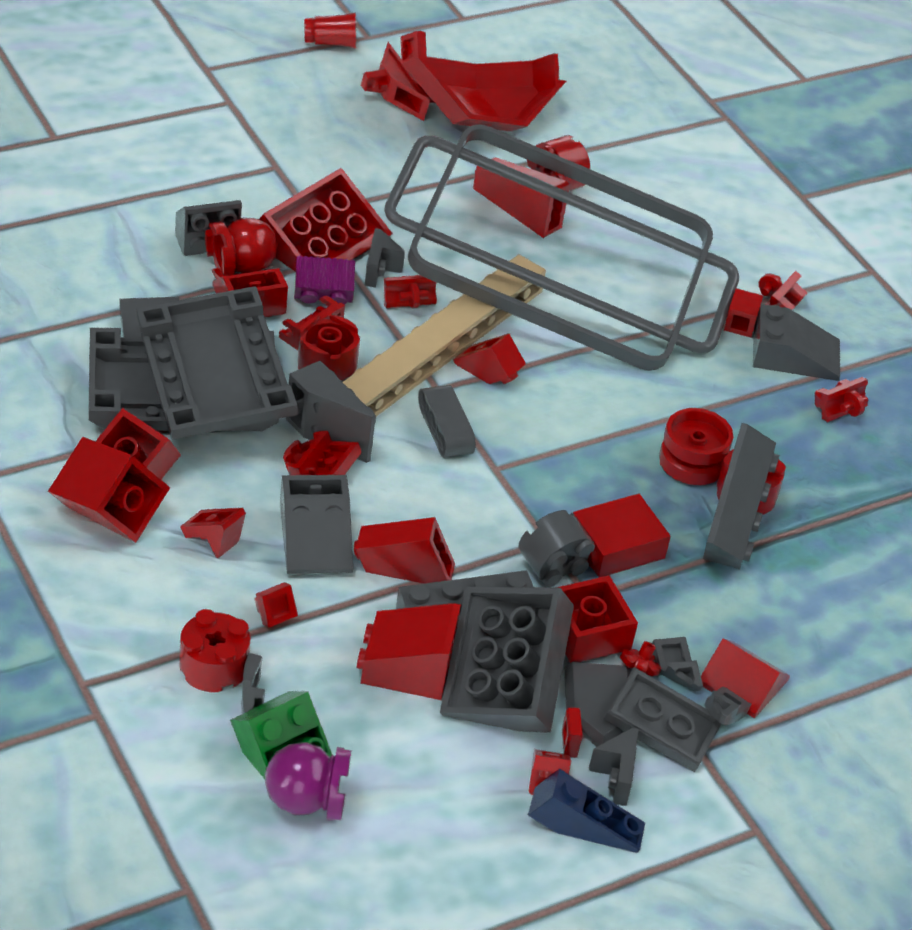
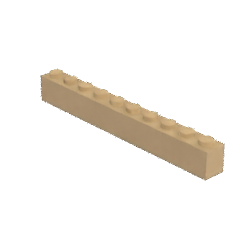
[343,254,546,417]

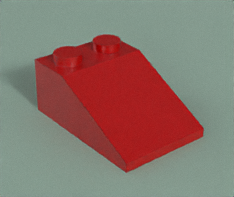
[96,408,181,479]

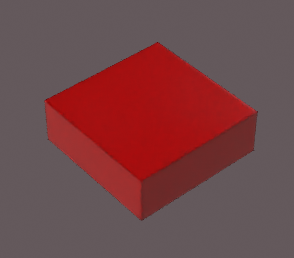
[562,707,583,758]

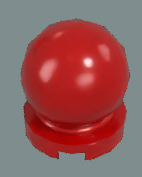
[205,217,278,279]

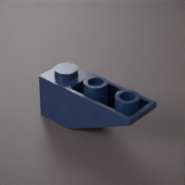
[528,769,645,853]

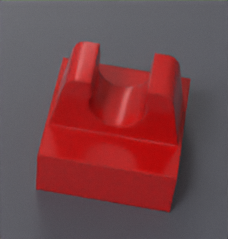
[254,582,298,628]

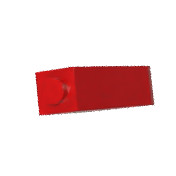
[354,517,455,584]

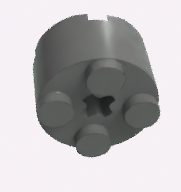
[518,510,595,587]

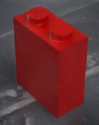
[573,493,671,578]

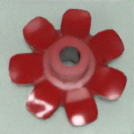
[620,641,662,676]

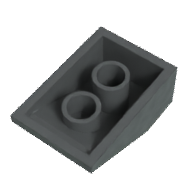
[753,304,840,381]

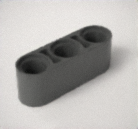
[418,385,476,458]

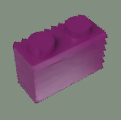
[294,256,355,305]

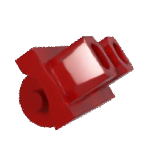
[758,271,808,310]
[384,275,437,308]
[815,377,868,422]

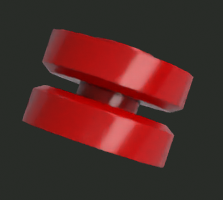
[659,408,734,486]

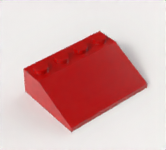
[259,168,393,272]

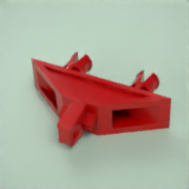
[361,42,435,121]

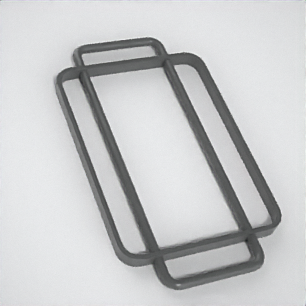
[384,125,739,371]

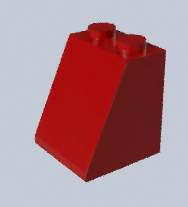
[48,437,170,543]
[356,603,461,700]

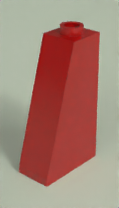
[473,157,570,238]

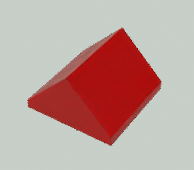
[701,638,790,719]

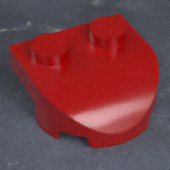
[283,431,362,475]

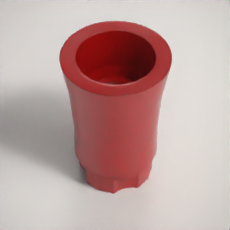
[304,12,356,48]

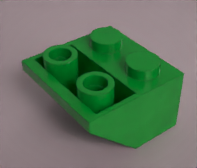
[230,691,332,779]

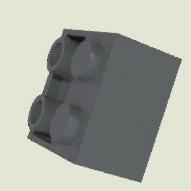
[175,200,242,256]

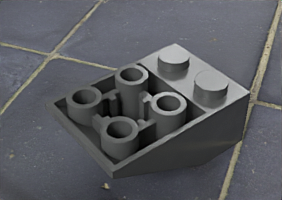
[286,361,376,463]
[280,475,353,574]

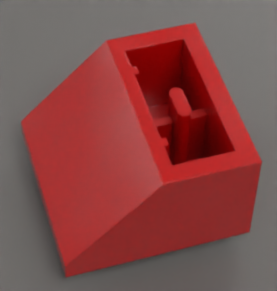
[212,268,288,317]

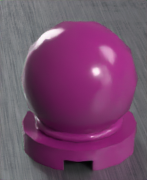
[265,742,352,821]

